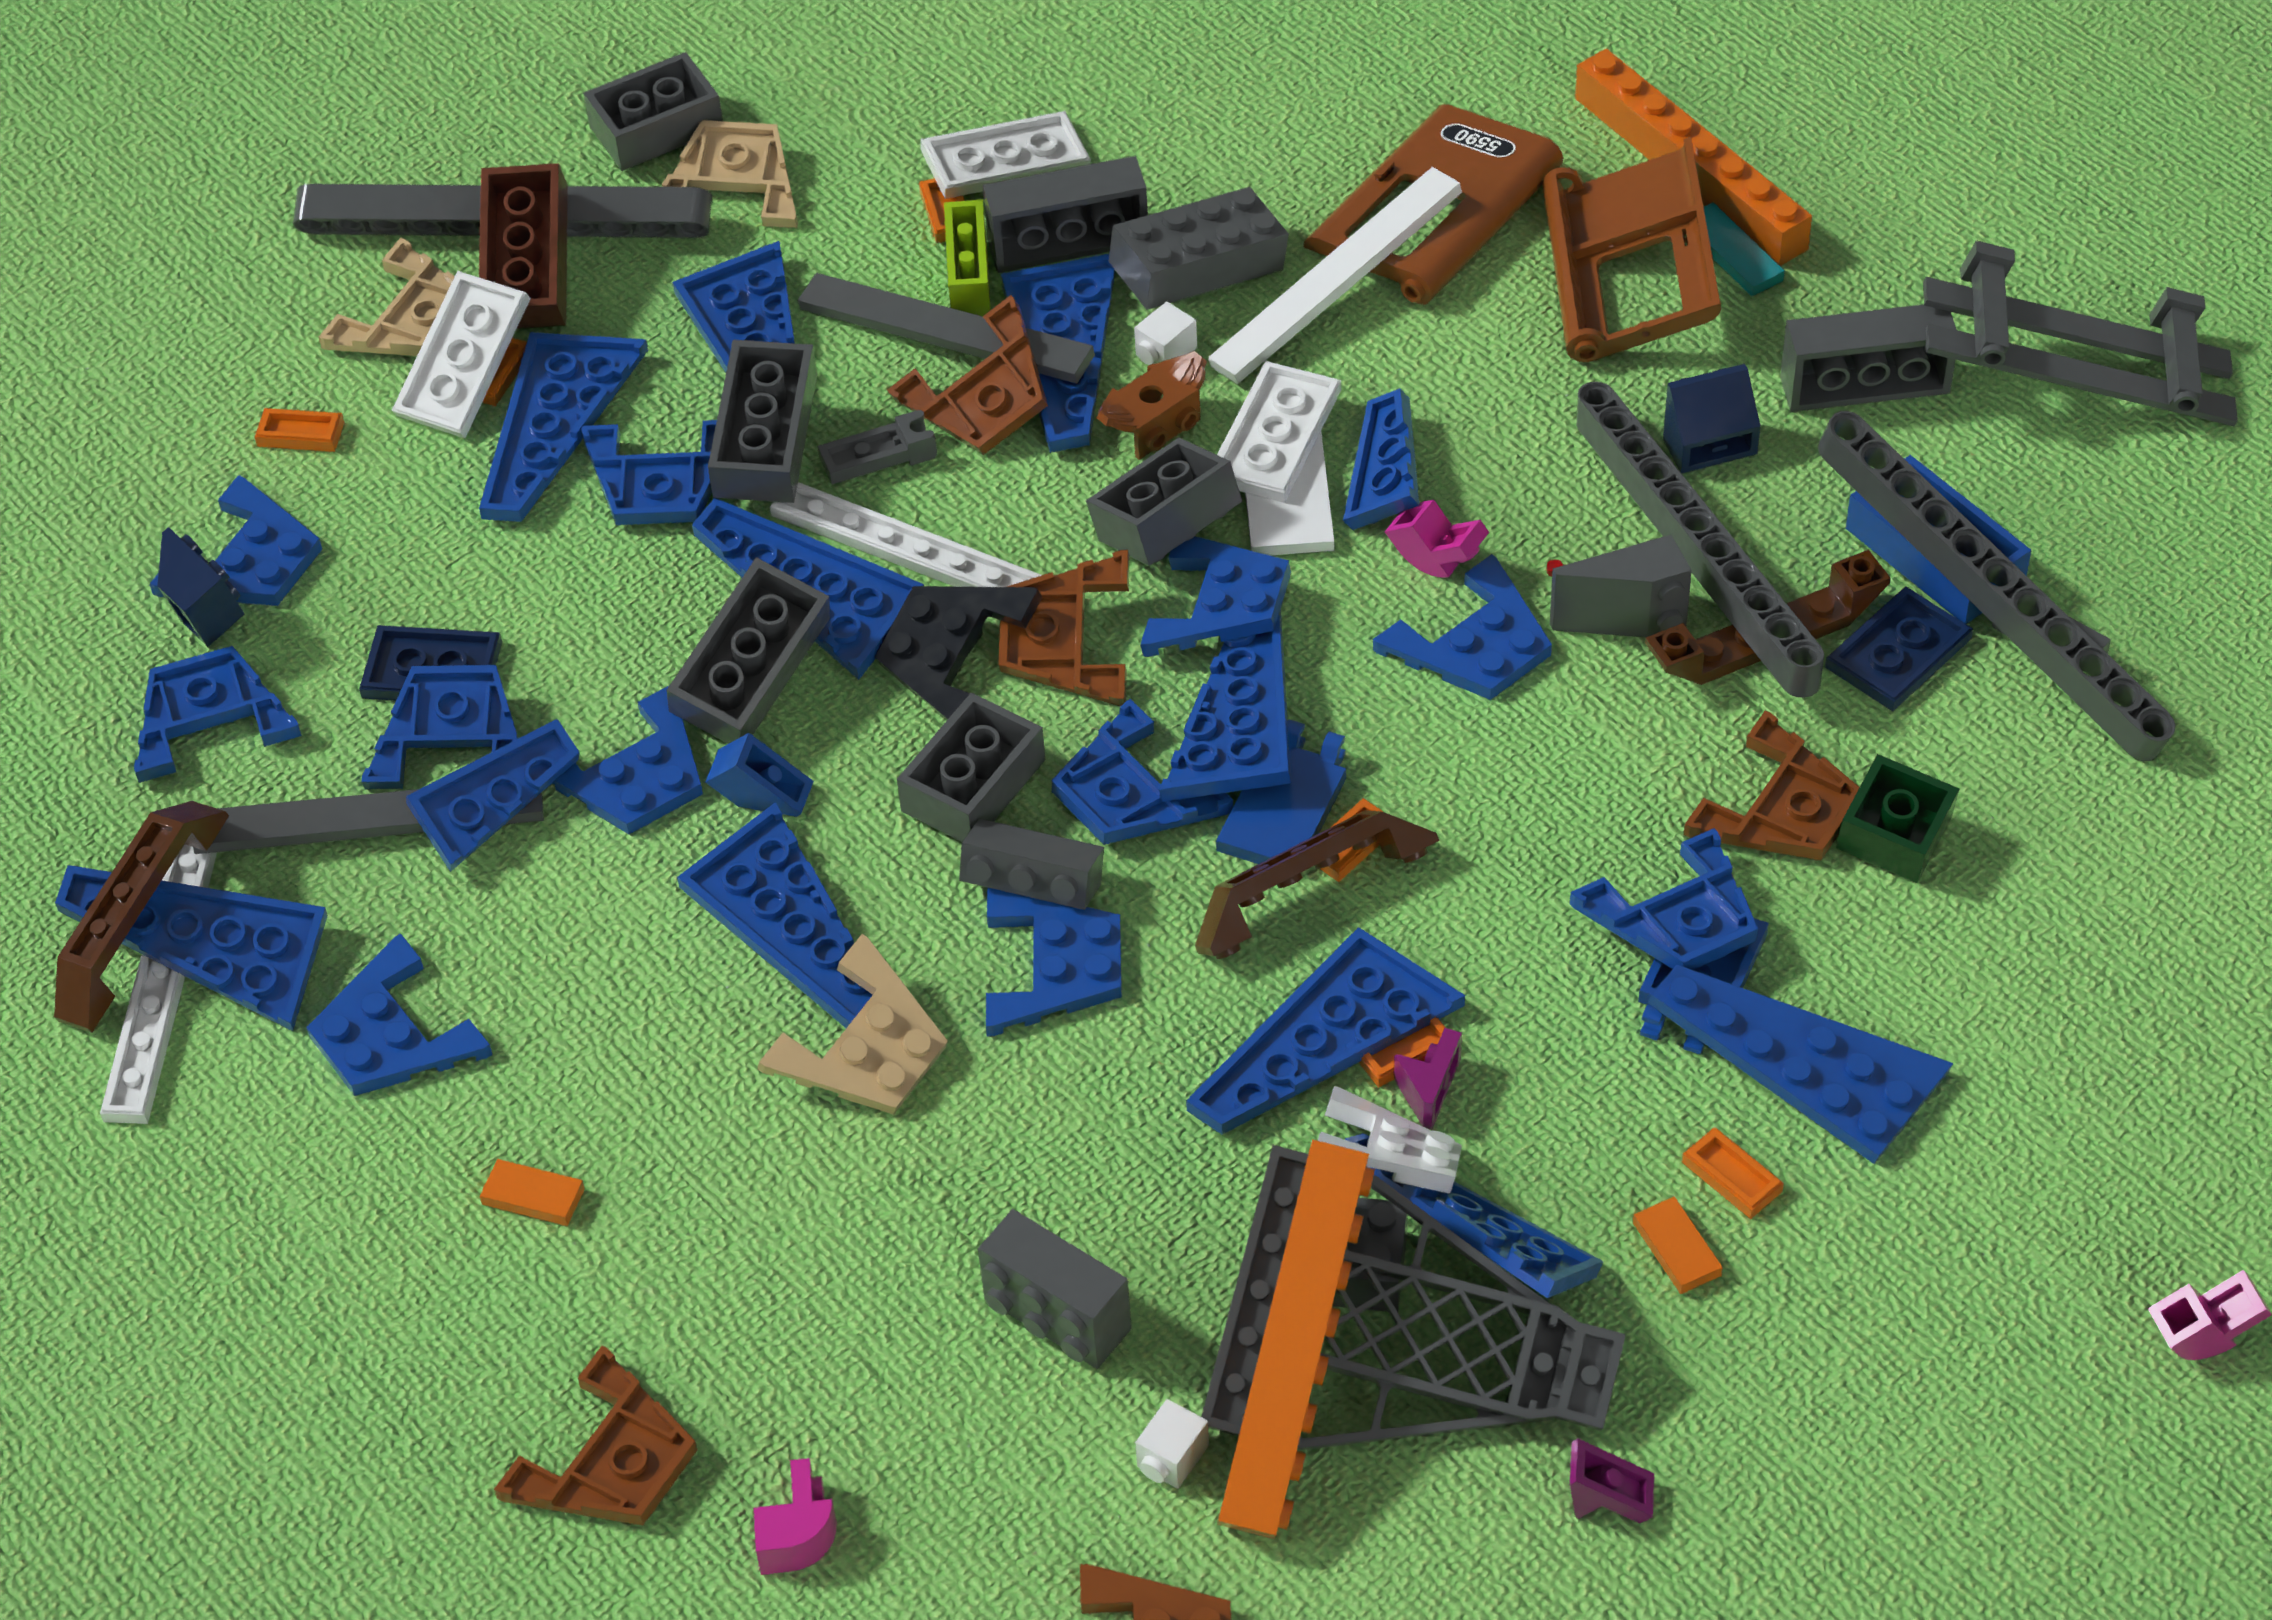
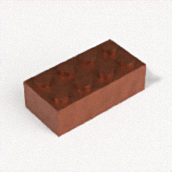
[479,163,568,329]

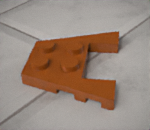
[887,295,1048,455]
[998,550,1130,706]
[1684,710,1860,861]
[494,1346,698,1526]
[1080,1564,1231,1620]

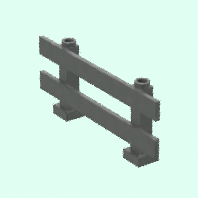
[1923,241,2238,426]

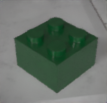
[1836,754,1960,883]

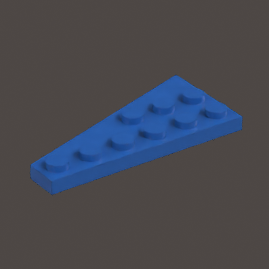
[673,241,795,373]
[1001,253,1116,453]
[479,332,648,522]
[692,498,924,680]
[1159,609,1291,802]
[677,802,872,1028]
[55,865,328,1031]
[1186,927,1465,1135]
[1648,965,1953,1164]
[1345,1133,1604,1298]

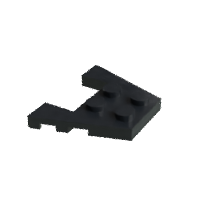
[875,586,1042,720]

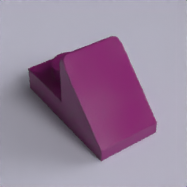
[1394,1028,1462,1130]
[1570,1438,1655,1524]

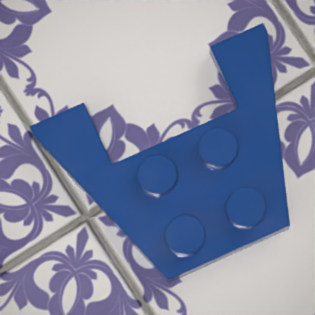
[582,420,717,525]
[149,475,322,606]
[1140,536,1291,657]
[1373,554,1552,700]
[134,646,302,783]
[361,665,518,789]
[552,685,703,834]
[1051,699,1233,845]
[1570,828,1758,970]
[986,887,1122,1037]
[306,933,493,1096]

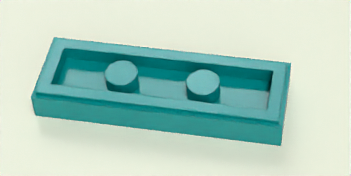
[1704,202,1785,296]

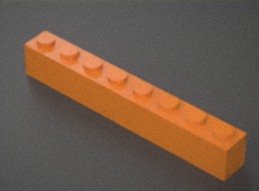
[1575,48,1812,266]
[1217,1139,1375,1539]

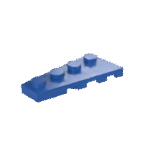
[1343,388,1420,530]
[406,719,580,872]

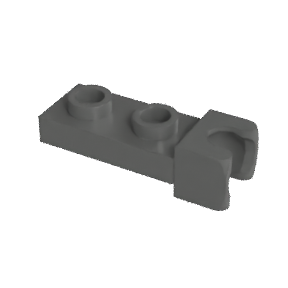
[817,410,937,484]

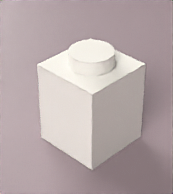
[1134,301,1197,365]
[1135,1399,1209,1489]

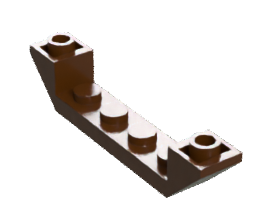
[1645,550,1891,685]
[54,801,229,1033]
[1195,810,1440,959]

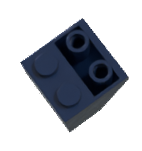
[1663,364,1761,474]
[157,527,245,647]

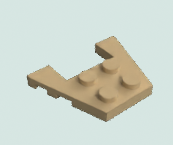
[662,120,798,228]
[318,238,455,356]
[758,934,948,1115]

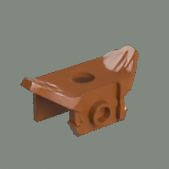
[1096,351,1207,460]

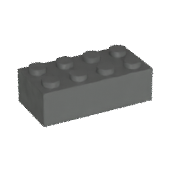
[983,156,1148,273]
[1109,187,1289,310]
[1780,304,1957,412]
[708,340,817,503]
[666,557,830,744]

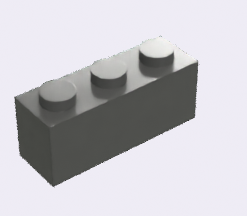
[959,818,1104,910]

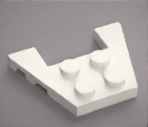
[1318,1086,1462,1194]

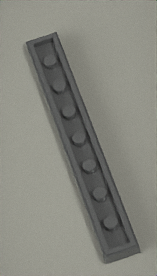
[798,273,1095,383]
[193,789,544,854]

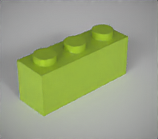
[944,200,991,316]

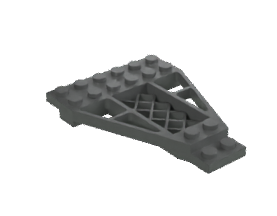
[1201,1145,1626,1451]

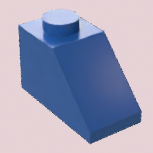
[705,733,814,817]

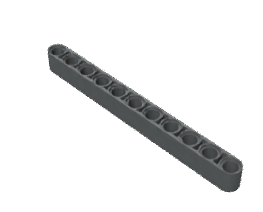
[293,184,712,238]
[1576,382,1824,698]
[1818,411,2176,761]

